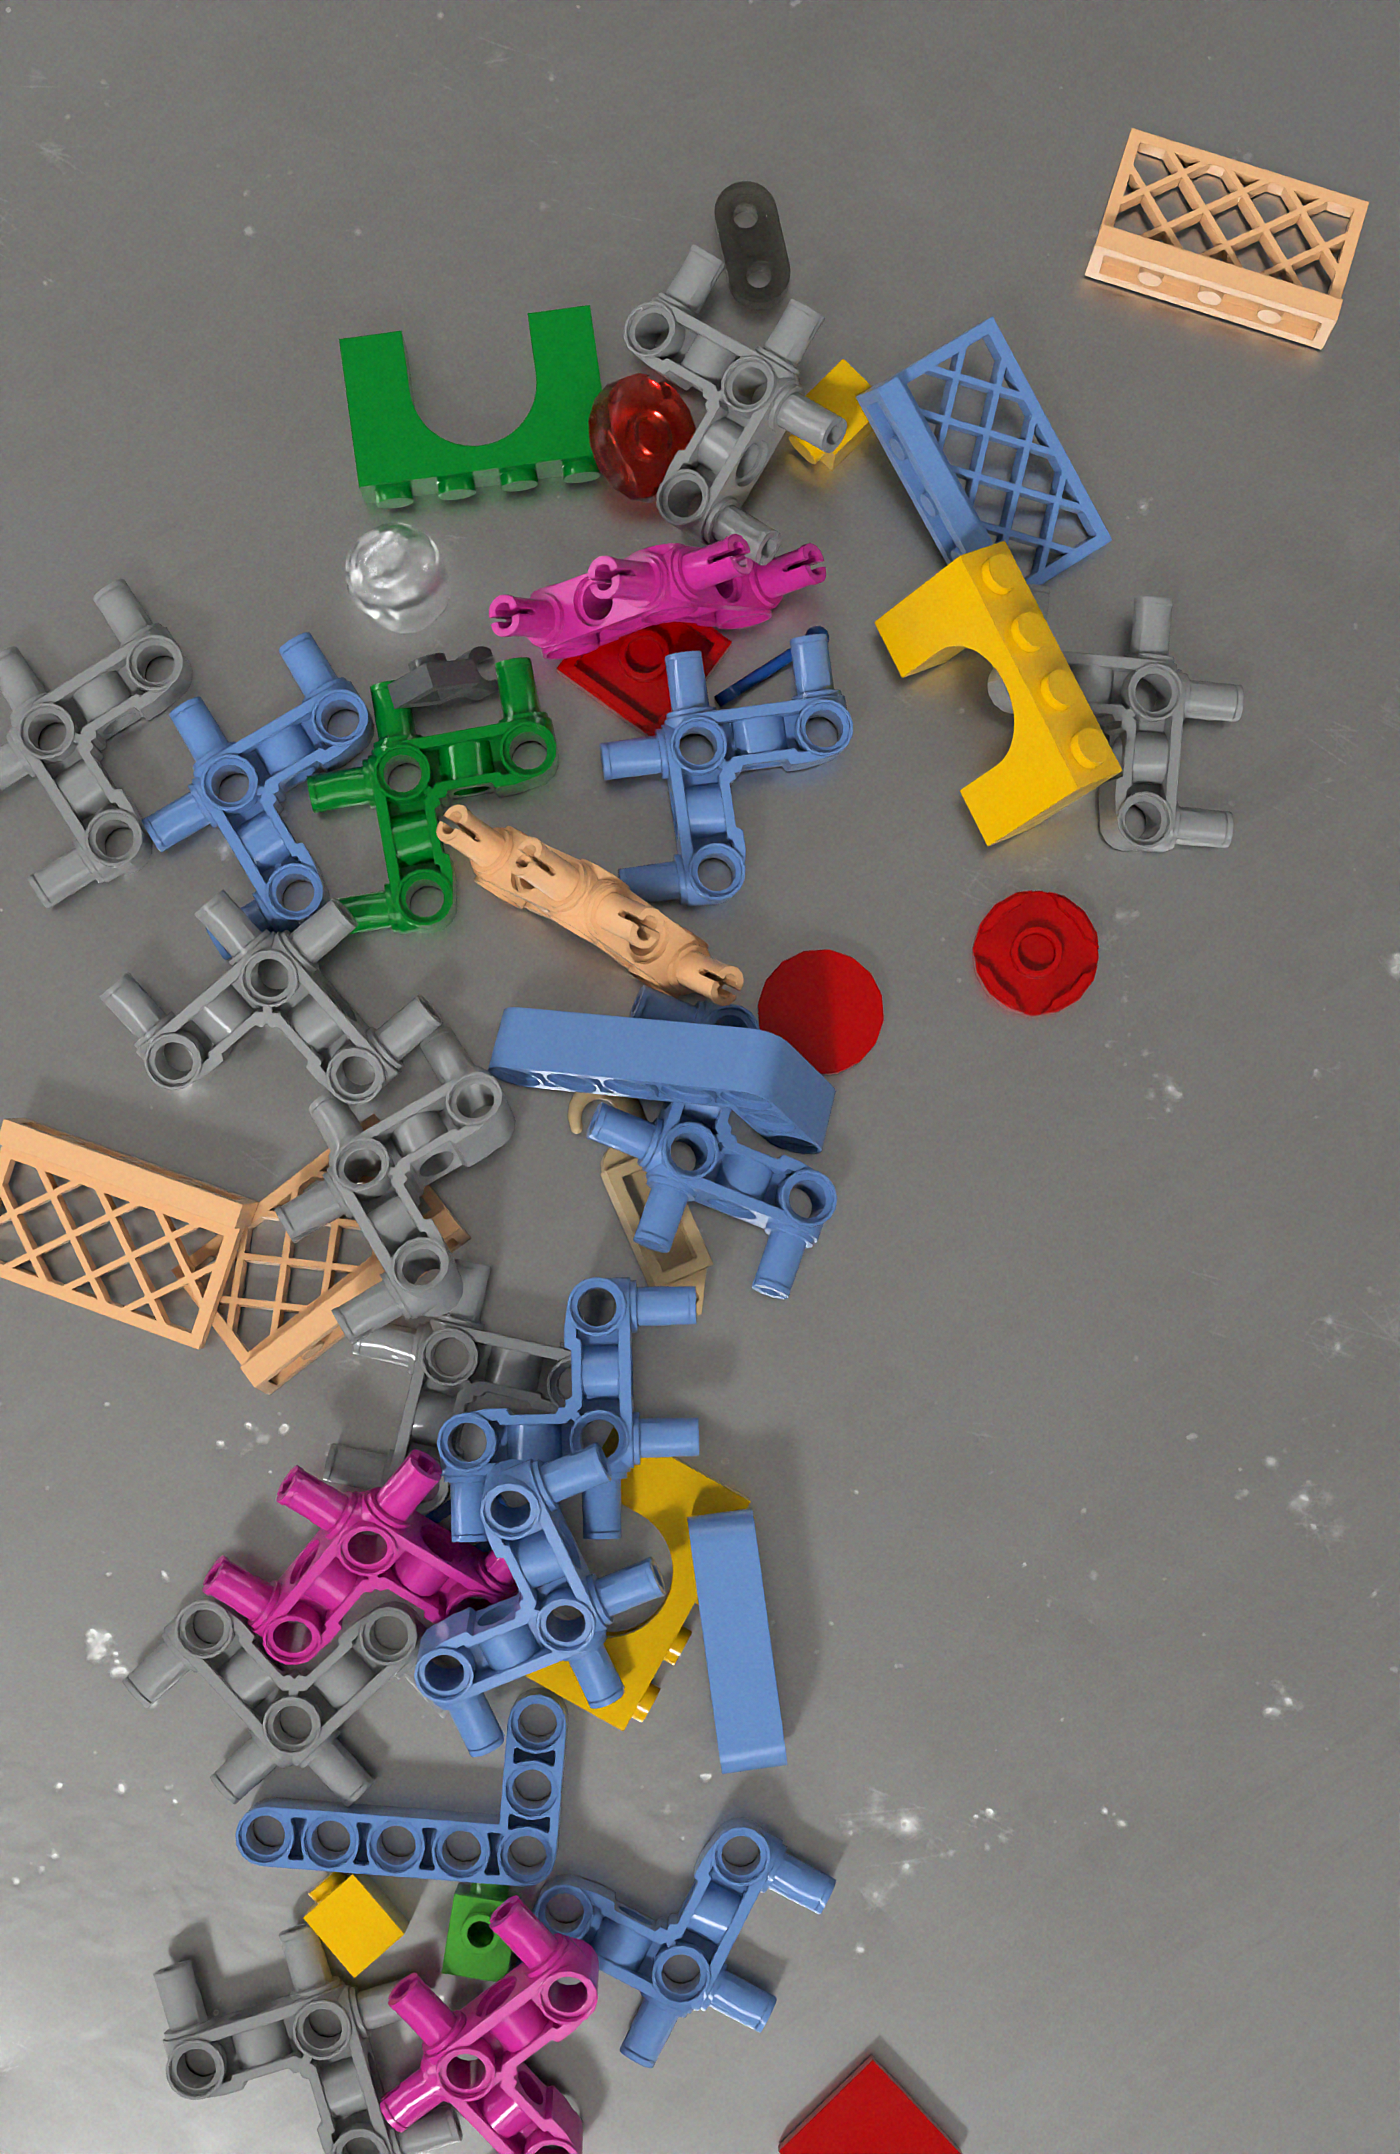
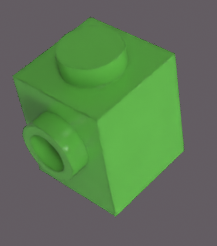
[441,1883,522,1982]

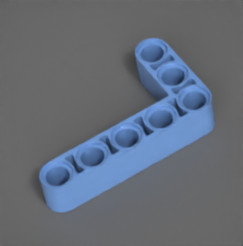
[488,1007,836,1154]
[235,1687,569,1887]

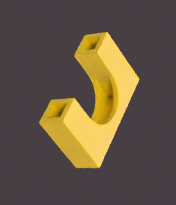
[874,541,1123,847]
[525,1427,755,1732]

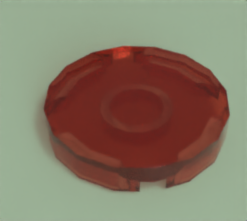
[588,373,696,503]

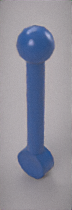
[714,626,829,707]

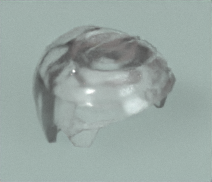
[345,522,451,634]

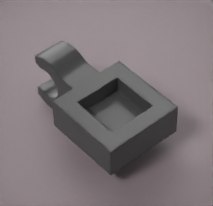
[387,646,499,709]

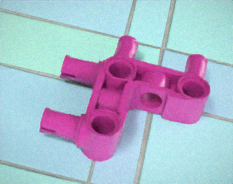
[489,534,826,660]
[202,1449,518,1665]
[380,1895,599,2154]

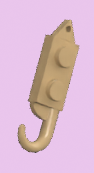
[567,1092,713,1316]

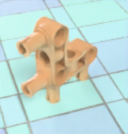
[436,804,744,1006]

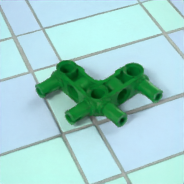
[307,657,559,935]

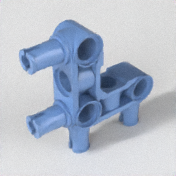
[141,632,374,961]
[599,634,853,907]
[586,985,837,1299]
[437,1277,700,1542]
[414,1442,666,1757]
[514,1817,836,2068]

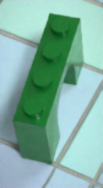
[339,305,612,509]

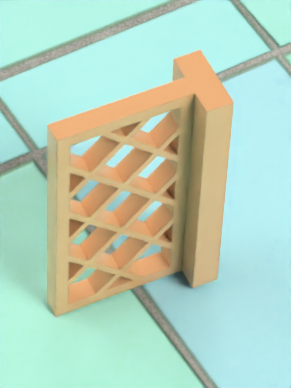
[1085,128,1369,350]
[171,1114,471,1395]
[0,1118,259,1350]

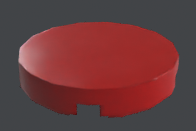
[972,890,1099,1017]
[757,949,884,1076]

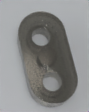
[714,181,790,310]

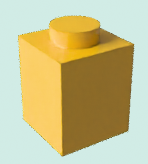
[789,359,874,471]
[303,1872,410,1978]

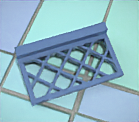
[856,316,1112,585]

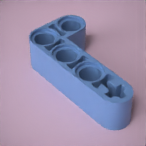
[687,1508,788,1774]

